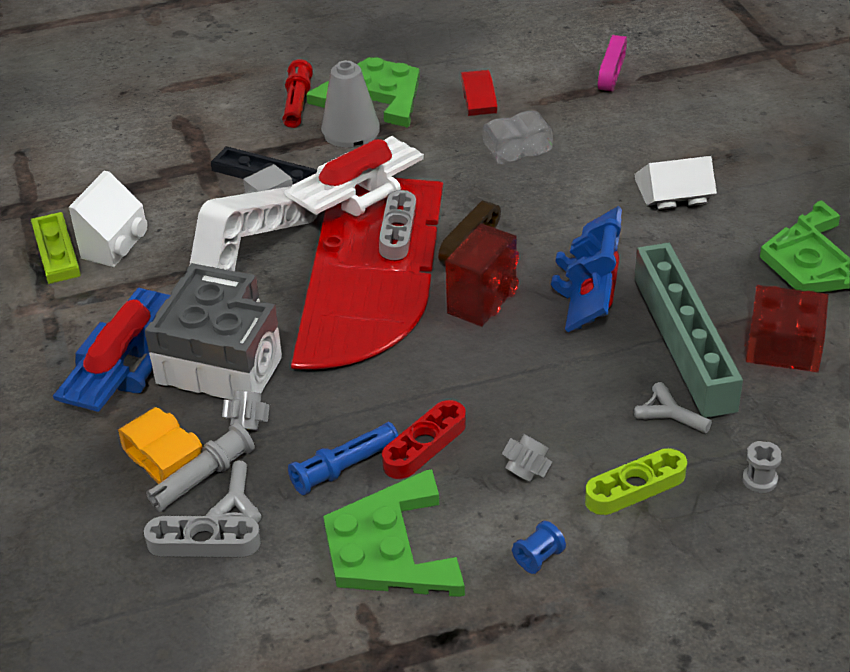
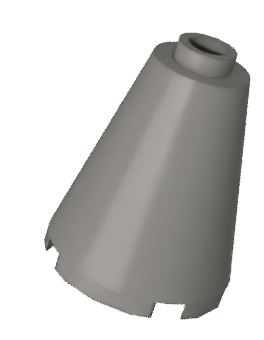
[321,60,380,148]

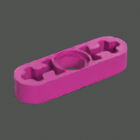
[598,35,627,91]

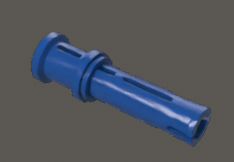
[288,422,399,495]

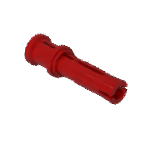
[282,59,313,128]

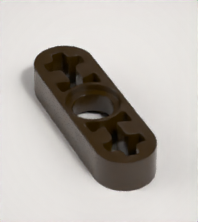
[438,200,501,268]

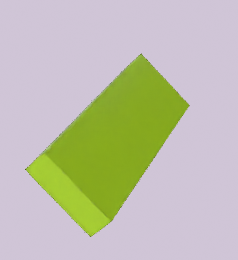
[31,212,81,284]

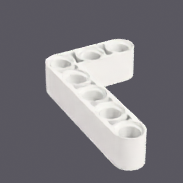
[189,186,319,271]

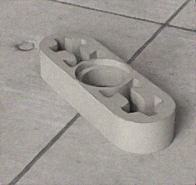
[379,190,416,260]
[144,516,261,557]

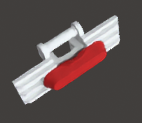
[284,136,424,216]

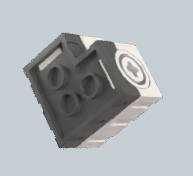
[145,263,282,400]

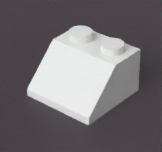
[634,156,717,210]
[69,171,147,267]

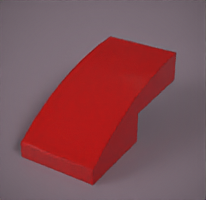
[461,70,498,116]

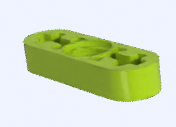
[585,448,687,515]

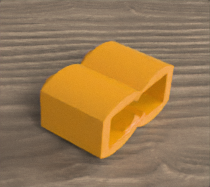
[118,407,203,484]

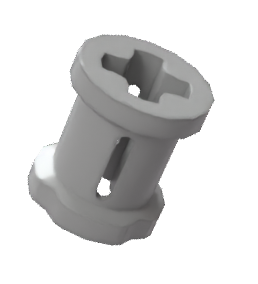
[742,441,782,493]

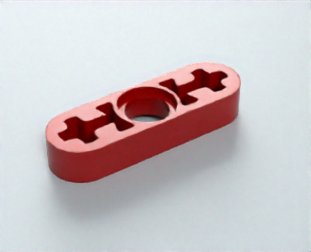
[382,400,466,479]

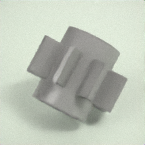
[222,391,269,431]
[502,434,553,482]

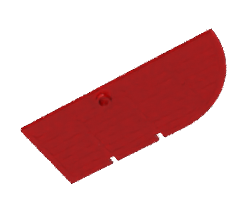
[291,178,443,369]

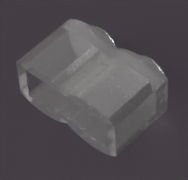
[483,111,553,164]

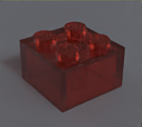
[445,223,519,327]
[746,285,829,373]

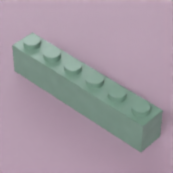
[634,242,743,418]

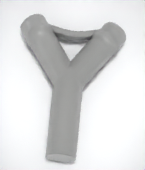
[634,382,712,434]
[205,461,261,523]

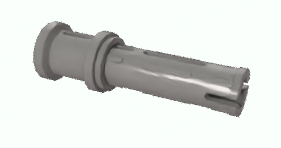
[146,423,255,512]

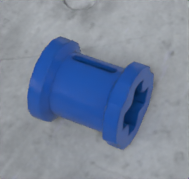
[512,521,566,574]

